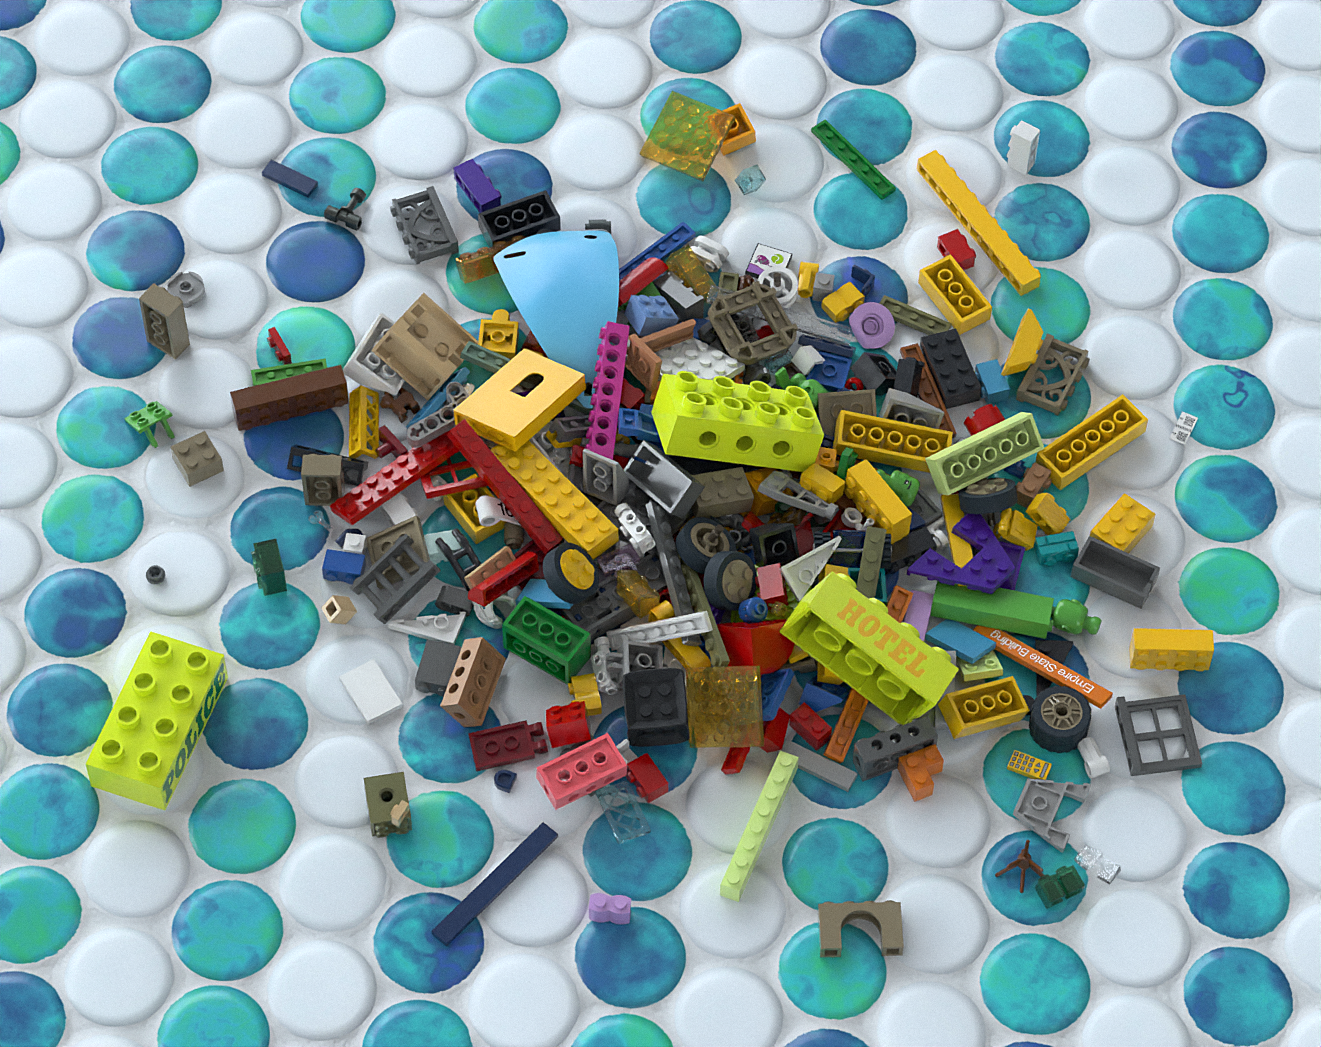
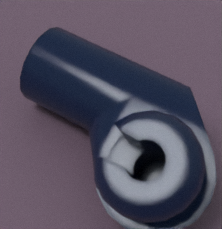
[335,529,364,548]

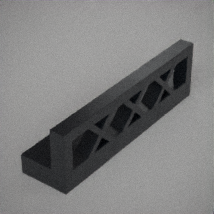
[287,444,369,486]

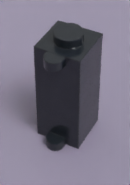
[894,357,925,398]

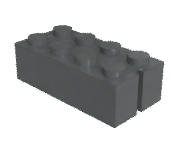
[624,440,705,519]
[1071,536,1160,609]

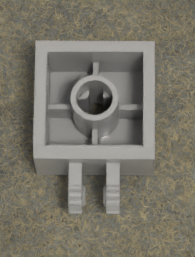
[606,641,663,686]

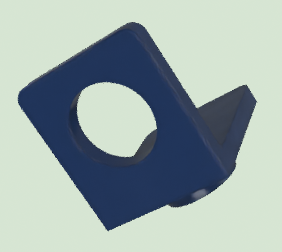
[851,265,875,297]

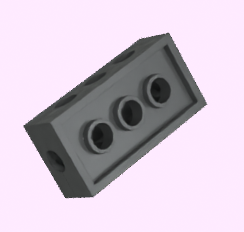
[853,716,938,782]

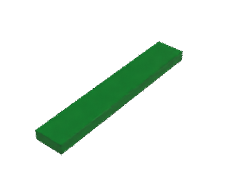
[811,119,896,200]

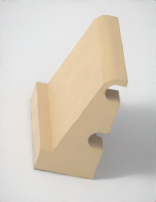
[371,293,478,401]

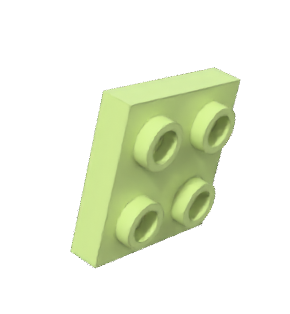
[956,650,1003,681]

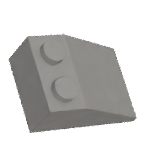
[878,388,944,429]
[583,449,629,506]

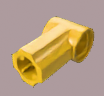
[797,261,819,298]

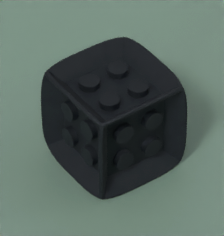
[623,668,690,747]

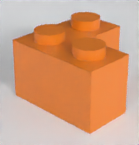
[897,744,944,802]

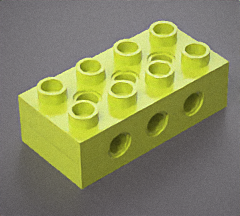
[651,371,824,472]

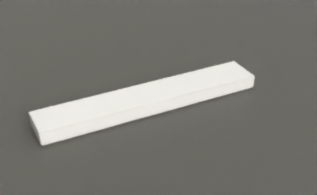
[606,611,713,651]

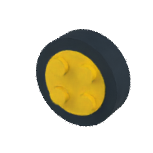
[543,543,599,604]

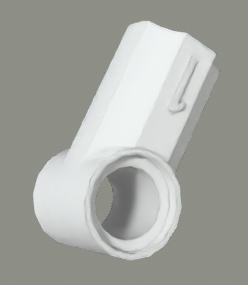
[1078,737,1110,778]

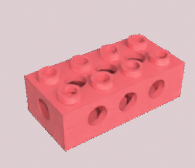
[536,733,627,810]

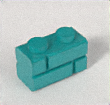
[1034,531,1079,566]

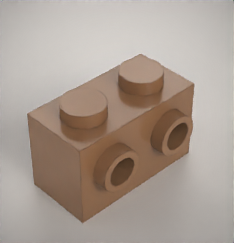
[1016,462,1052,508]

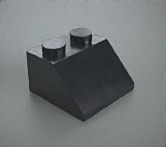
[850,352,897,396]
[749,523,800,568]

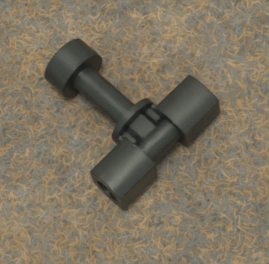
[324,188,366,231]

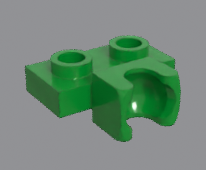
[836,447,858,481]

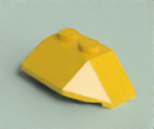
[1001,308,1044,376]

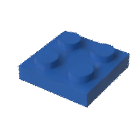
[807,350,852,392]

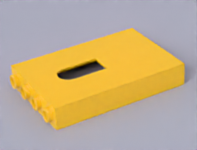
[453,349,586,452]

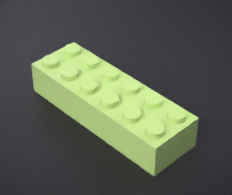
[925,412,1045,495]

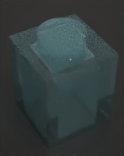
[735,165,766,195]

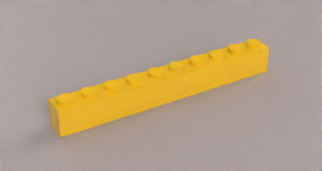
[917,150,1041,296]

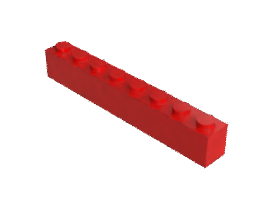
[447,419,563,555]

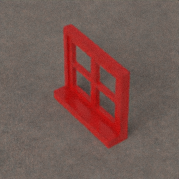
[420,458,488,499]

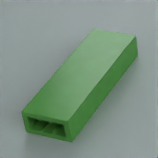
[930,581,1056,639]

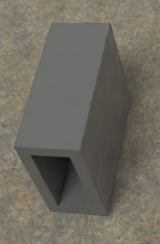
[415,639,462,697]

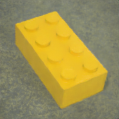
[918,254,992,335]
[844,459,912,544]
[1129,628,1214,671]
[938,676,1030,739]

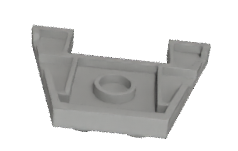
[1013,778,1091,853]

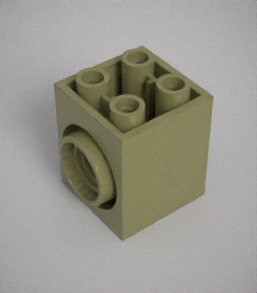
[363,771,412,838]

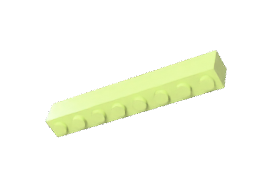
[720,751,799,902]

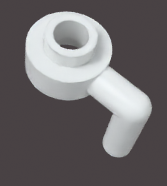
[841,508,874,536]
[927,517,949,550]

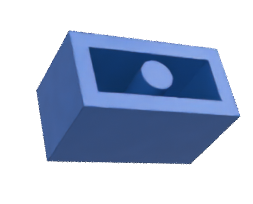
[322,549,366,585]

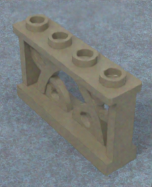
[1016,333,1090,416]

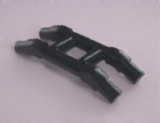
[435,528,481,592]

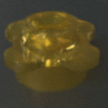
[768,602,790,617]

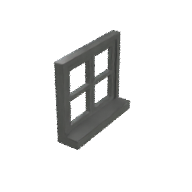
[1115,694,1202,776]

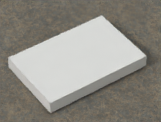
[339,659,403,724]

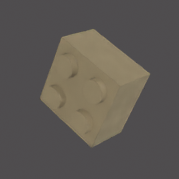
[170,431,224,487]

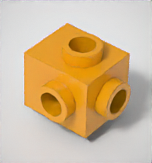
[815,447,839,473]

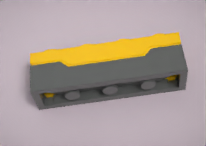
[545,415,618,448]

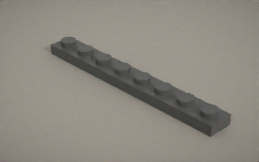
[646,501,702,647]

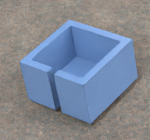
[624,295,679,336]

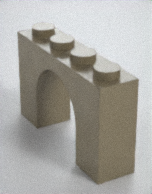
[818,900,904,957]

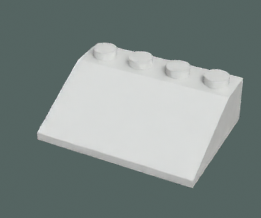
[343,313,405,395]

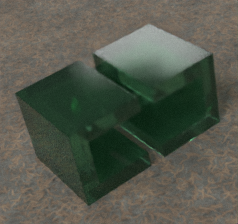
[1035,865,1085,909]

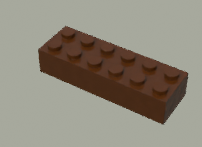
[230,365,349,431]

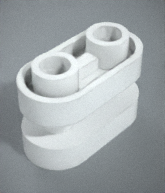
[686,236,729,272]

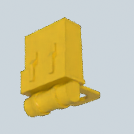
[993,508,1038,551]

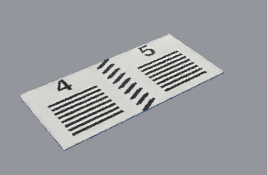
[1169,412,1198,445]

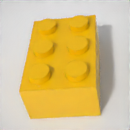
[443,473,507,544]
[1090,493,1156,553]

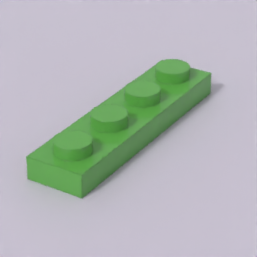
[251,358,327,386]

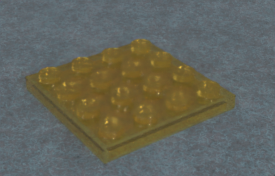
[639,91,736,182]
[685,665,764,748]

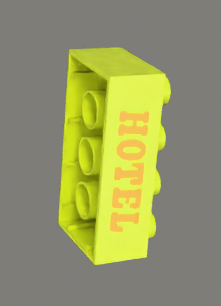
[779,571,959,725]

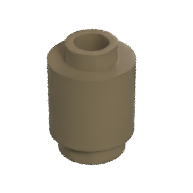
[504,522,524,550]

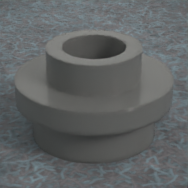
[146,565,166,584]

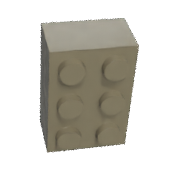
[301,454,345,506]
[691,467,754,518]

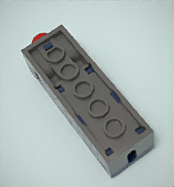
[560,550,667,645]

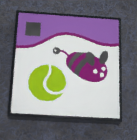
[745,243,793,279]

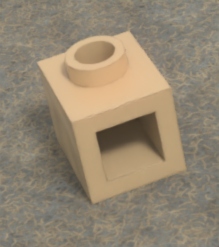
[321,595,357,624]

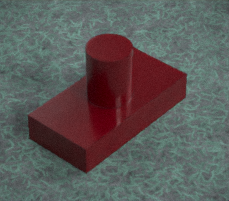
[375,425,408,459]

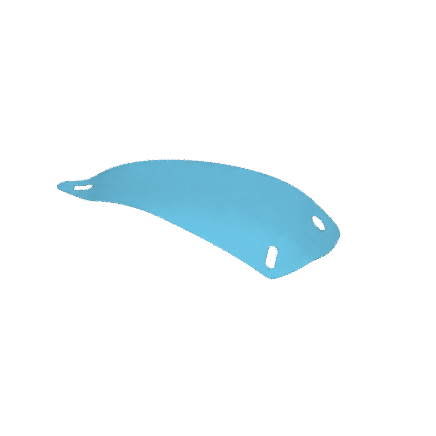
[494,231,619,409]

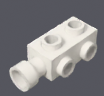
[615,503,656,553]
[591,637,623,695]

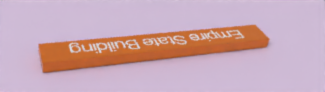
[973,625,1113,709]

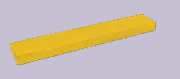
[940,494,973,586]

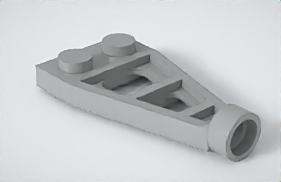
[758,470,839,520]

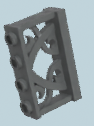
[390,186,459,264]

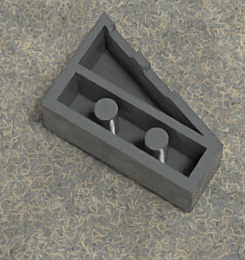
[653,271,704,324]

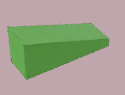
[775,367,792,390]

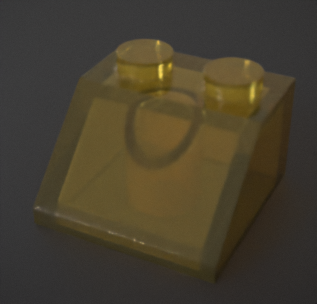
[617,570,660,619]

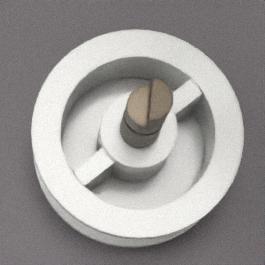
[758,266,798,310]

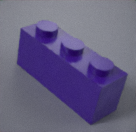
[453,159,502,213]

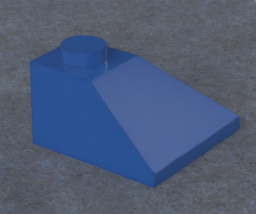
[799,675,851,712]

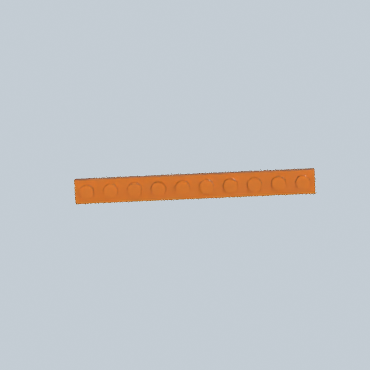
[823,585,914,764]

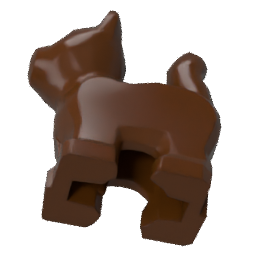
[380,387,420,423]

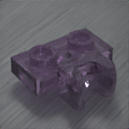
[596,543,640,585]

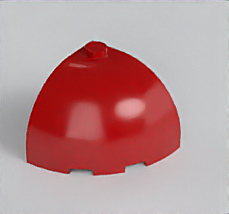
[716,619,794,679]

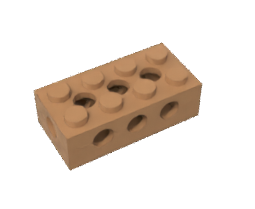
[440,637,506,727]

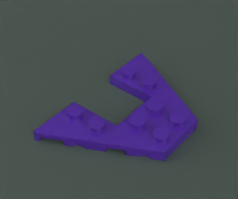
[906,513,1015,594]

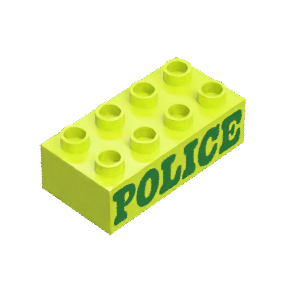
[86,631,228,811]

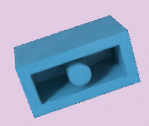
[975,359,1010,404]

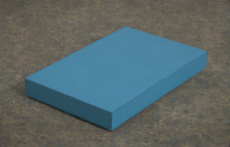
[515,579,573,609]
[925,619,996,664]

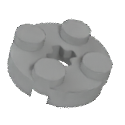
[167,271,205,308]

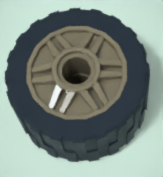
[1029,686,1092,753]

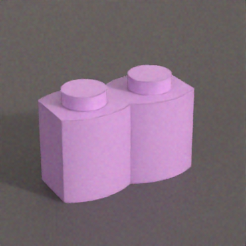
[589,893,631,924]

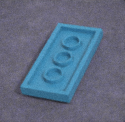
[405,367,470,429]

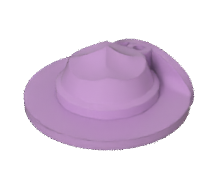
[849,302,895,349]

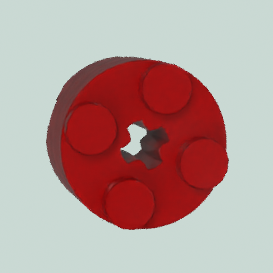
[964,404,1005,436]

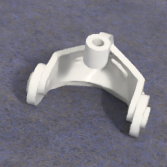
[472,591,517,629]

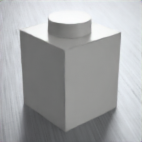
[812,273,835,302]

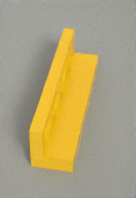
[349,385,379,459]

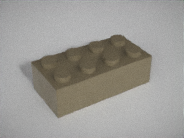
[139,283,190,360]

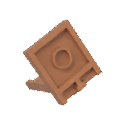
[625,319,696,392]

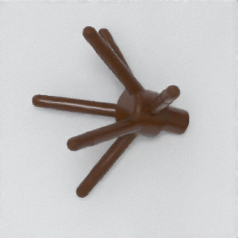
[995,840,1050,894]

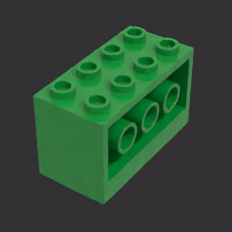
[502,596,591,685]

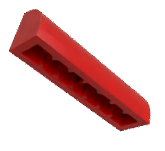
[618,257,669,307]
[468,552,539,607]

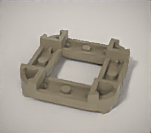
[708,281,798,365]

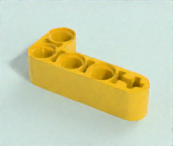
[648,601,711,677]

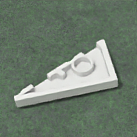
[780,536,841,602]
[388,612,466,645]

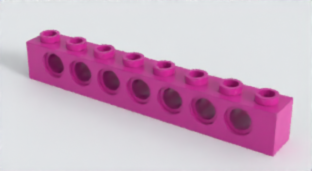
[585,321,630,460]

